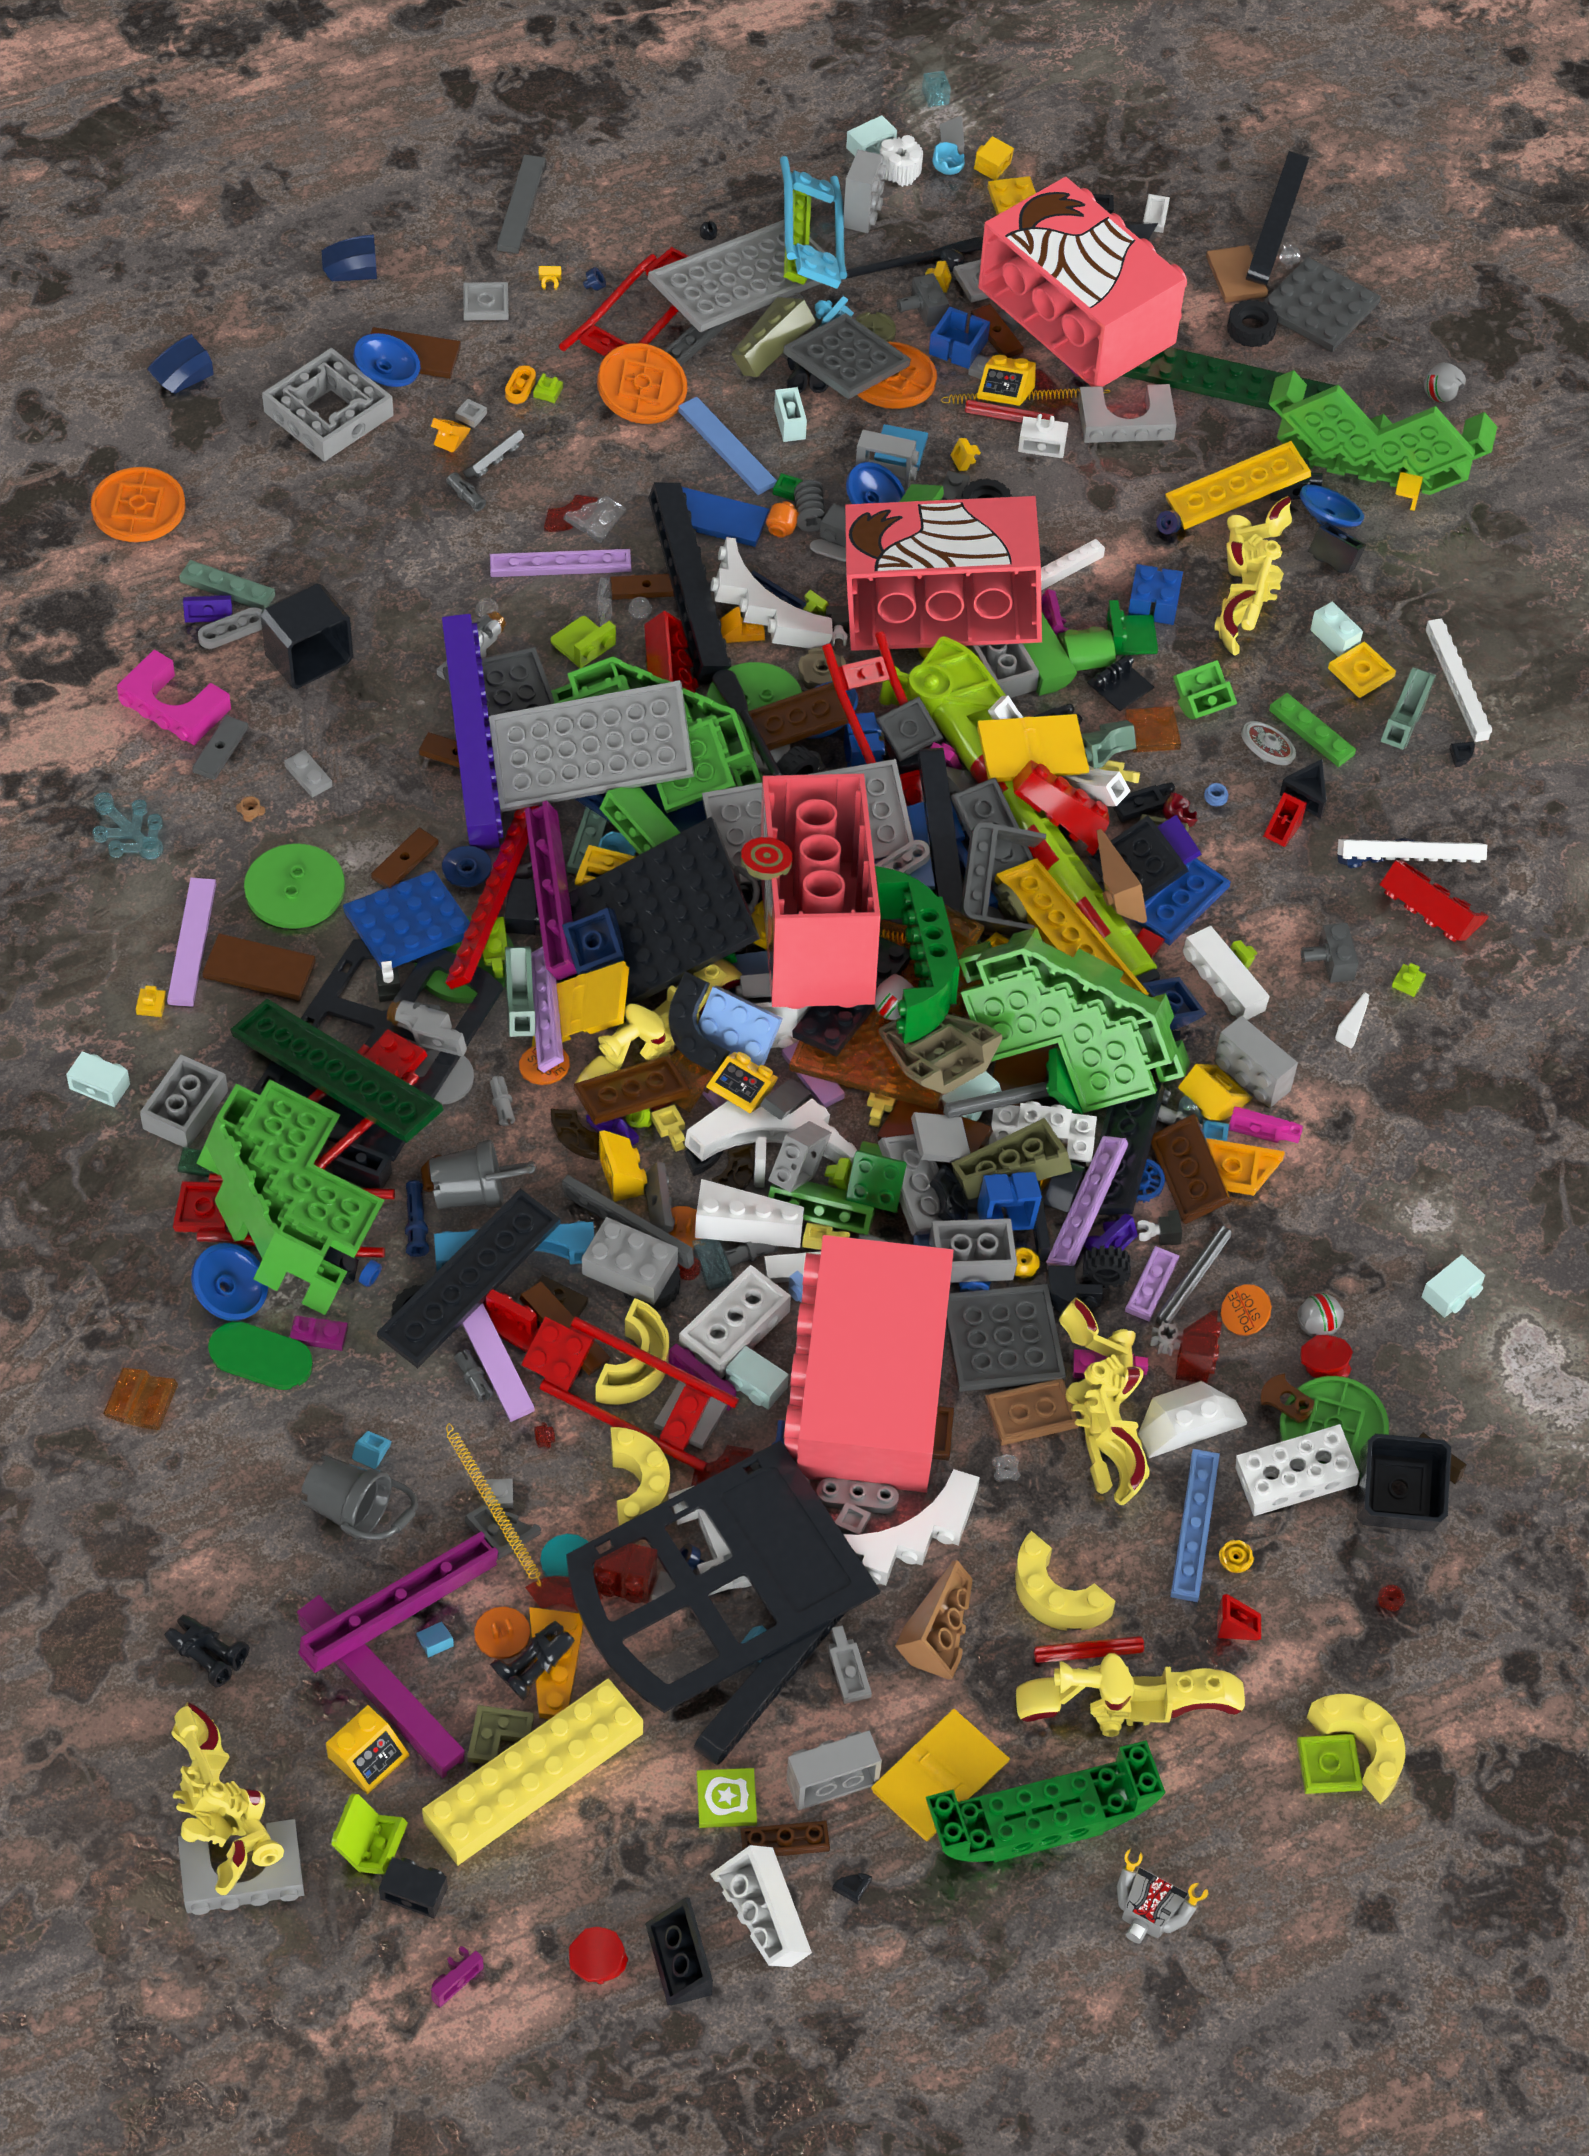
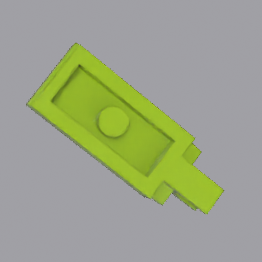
[483,917,508,978]

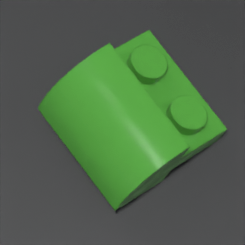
[1058,626,1116,671]
[1173,660,1237,720]

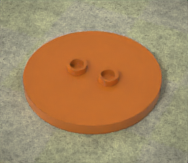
[857,342,937,409]
[597,343,687,424]
[91,467,185,542]

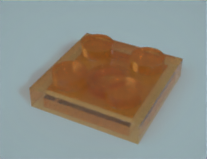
[1125,706,1181,753]

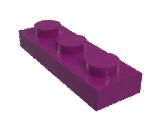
[669,1343,736,1411]

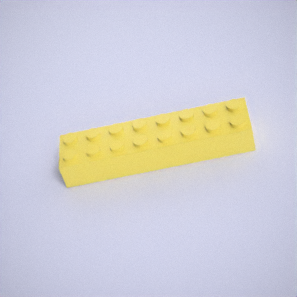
[422,1678,643,1866]

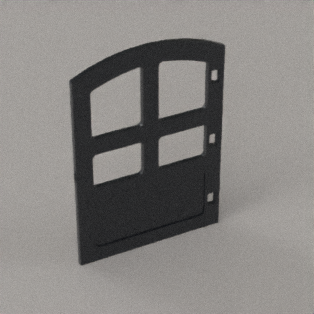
[252,939,504,1162]
[566,1440,881,1713]

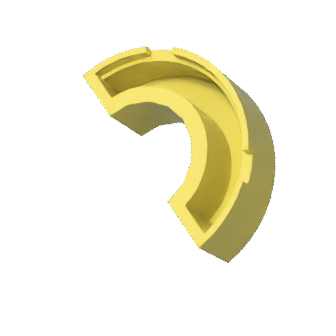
[595,1298,669,1405]
[611,1427,670,1527]
[1015,1531,1115,1631]
[1307,1694,1405,1804]

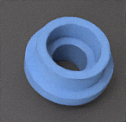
[1204,783,1229,806]

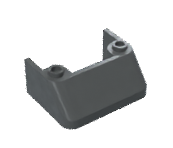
[961,822,1046,936]

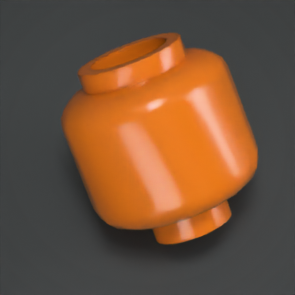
[766,501,799,538]

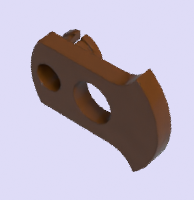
[1260,1373,1314,1423]

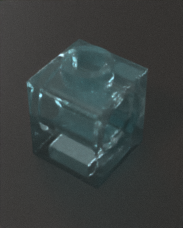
[922,71,951,107]

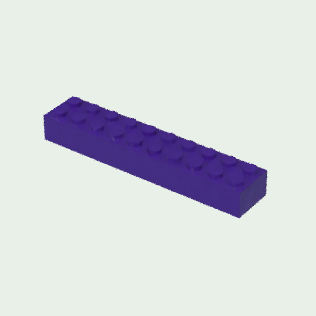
[442,614,504,850]

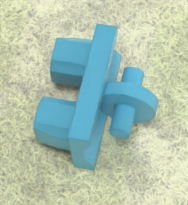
[814,296,854,328]

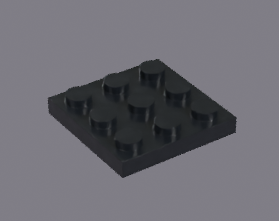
[1087,815,1189,902]

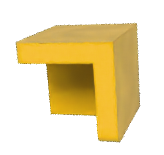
[1395,472,1423,511]

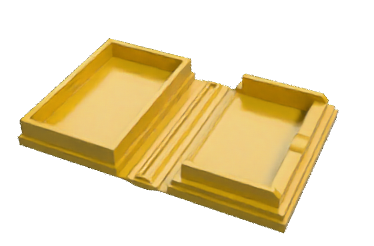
[977,714,1089,782]
[532,961,629,1047]
[871,1709,1010,1842]

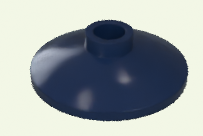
[442,846,492,887]

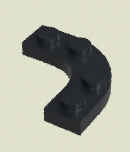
[669,971,730,1073]

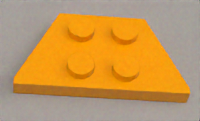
[1206,1138,1285,1196]

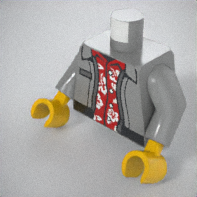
[1117,1848,1208,1944]

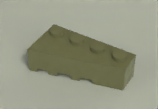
[731,297,816,377]
[951,1118,1072,1200]

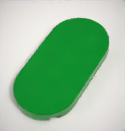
[208,1322,313,1390]

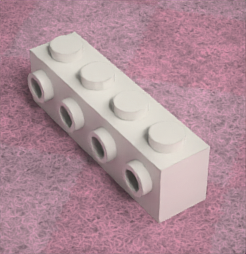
[1183,926,1270,1020]

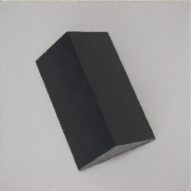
[645,1897,713,2006]

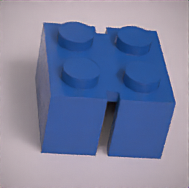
[929,307,990,369]
[1128,564,1183,625]
[843,712,885,768]
[976,1172,1042,1231]

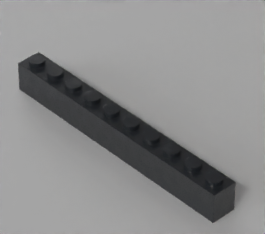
[648,482,731,681]

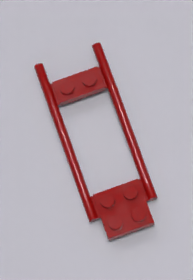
[559,247,689,356]
[822,631,929,807]
[308,1029,428,1170]
[173,1173,395,1258]
[521,1316,740,1473]

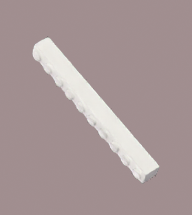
[1041,539,1105,590]
[1426,618,1492,742]
[1337,839,1487,863]

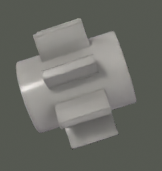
[1150,1321,1184,1356]

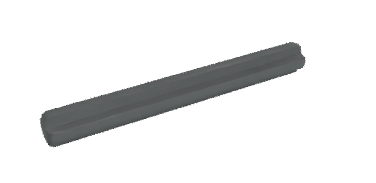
[943,1081,1049,1118]
[1156,1226,1231,1324]

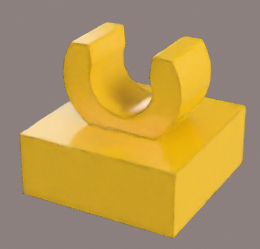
[925,261,952,293]
[539,266,561,290]
[950,438,981,471]
[136,986,166,1017]

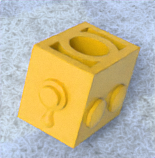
[974,136,1014,180]

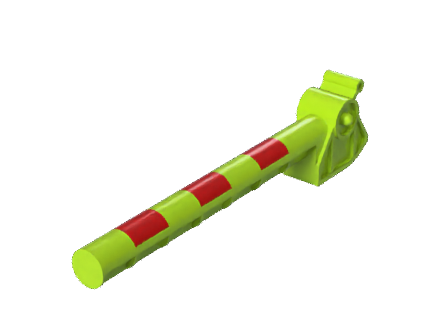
[879,636,1157,977]

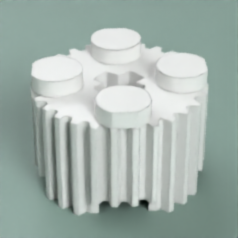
[880,135,923,187]

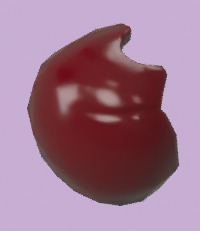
[1163,792,1198,828]

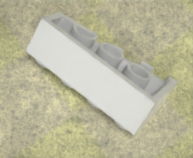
[710,1845,812,1967]

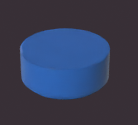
[359,1259,382,1287]

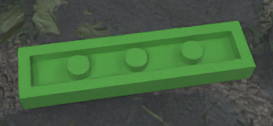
[1269,693,1356,767]

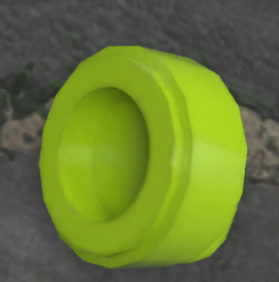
[626,1108,652,1128]

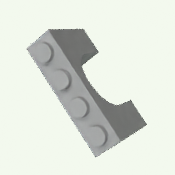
[1078,384,1177,443]
[178,1819,304,1915]

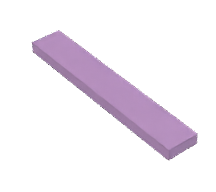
[490,549,631,577]
[167,878,216,1007]
[531,946,564,1073]
[1046,1136,1129,1266]
[462,1303,535,1422]

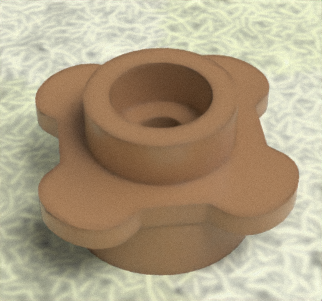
[236,796,265,822]

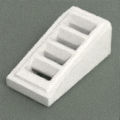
[1335,993,1369,1048]

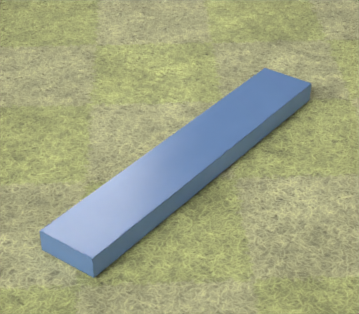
[678,397,777,495]
[1170,1449,1220,1602]

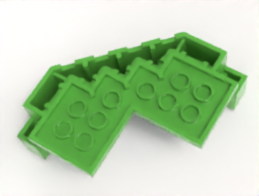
[1269,370,1497,495]
[551,656,763,813]
[958,927,1190,1113]
[196,1079,384,1315]

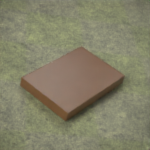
[1206,245,1268,303]
[985,1379,1079,1446]

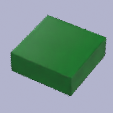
[773,473,803,501]

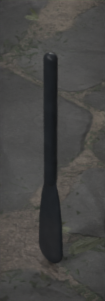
[846,237,983,278]
[712,669,782,776]

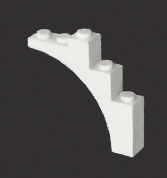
[711,537,833,649]
[988,696,1130,806]
[685,1099,857,1165]
[843,1469,980,1585]

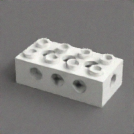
[679,1265,791,1379]
[1235,1424,1359,1516]

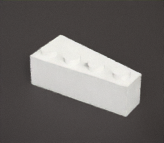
[695,1179,804,1248]

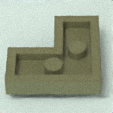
[467,1705,534,1764]

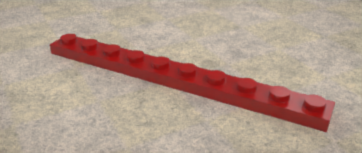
[445,805,539,989]

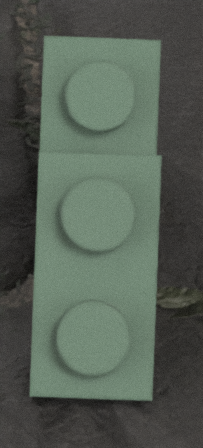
[1380,667,1436,750]
[1081,720,1136,769]
[505,946,535,1037]

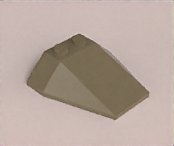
[878,1014,1003,1095]

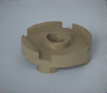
[798,647,846,689]

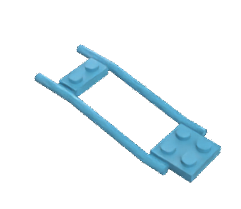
[780,156,847,289]

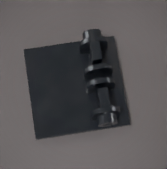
[1087,655,1154,711]

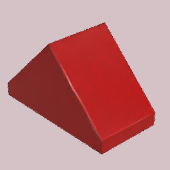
[1263,792,1307,847]
[1217,1594,1261,1641]

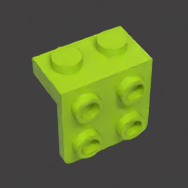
[551,616,616,668]
[332,1794,408,1875]

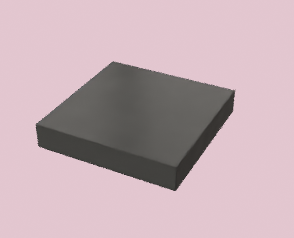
[876,697,943,762]

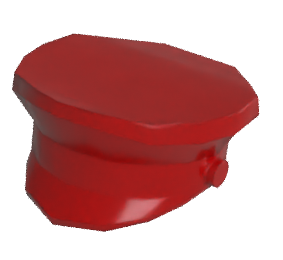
[1300,1335,1353,1378]
[569,1927,628,1984]

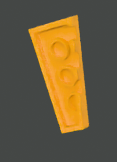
[529,1607,584,1719]

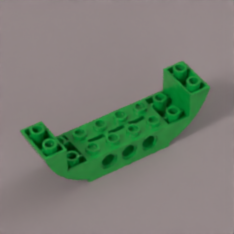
[875,866,960,1044]
[926,1740,1166,1863]

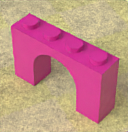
[117,650,231,745]

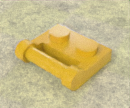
[575,845,636,886]

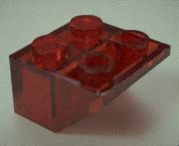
[1175,1310,1222,1384]
[594,1543,657,1604]

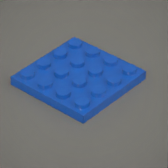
[343,870,470,969]

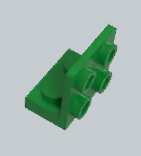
[1106,600,1158,655]
[845,1150,907,1213]

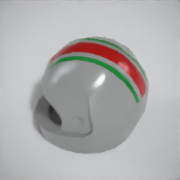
[1424,362,1466,403]
[874,974,914,1020]
[1297,1293,1344,1337]

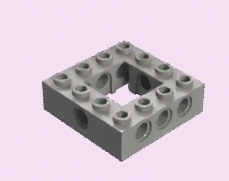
[262,348,394,462]

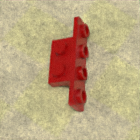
[483,1289,539,1352]

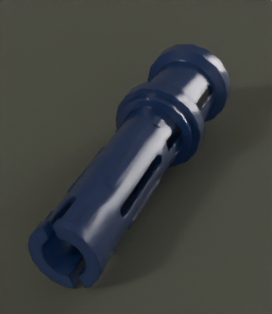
[405,1180,429,1257]

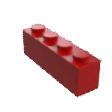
[644,610,699,693]
[1013,760,1110,855]
[1380,860,1489,942]

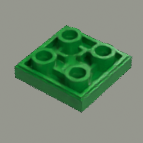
[1046,1048,1083,1115]

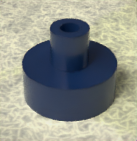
[583,267,606,291]
[1156,510,1181,534]
[679,1543,704,1571]

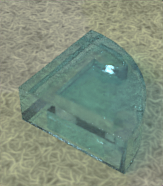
[1178,1095,1203,1124]

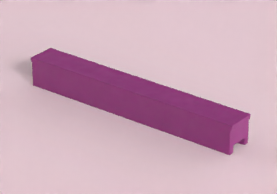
[525,800,577,981]
[298,1531,498,1673]
[297,1595,465,1779]

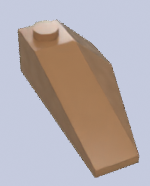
[1097,829,1147,923]
[895,1560,973,1679]

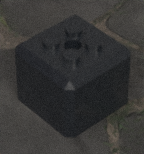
[260,583,353,689]
[1356,1434,1451,1532]

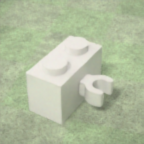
[1018,414,1068,458]

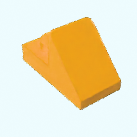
[431,418,471,452]
[719,606,765,643]

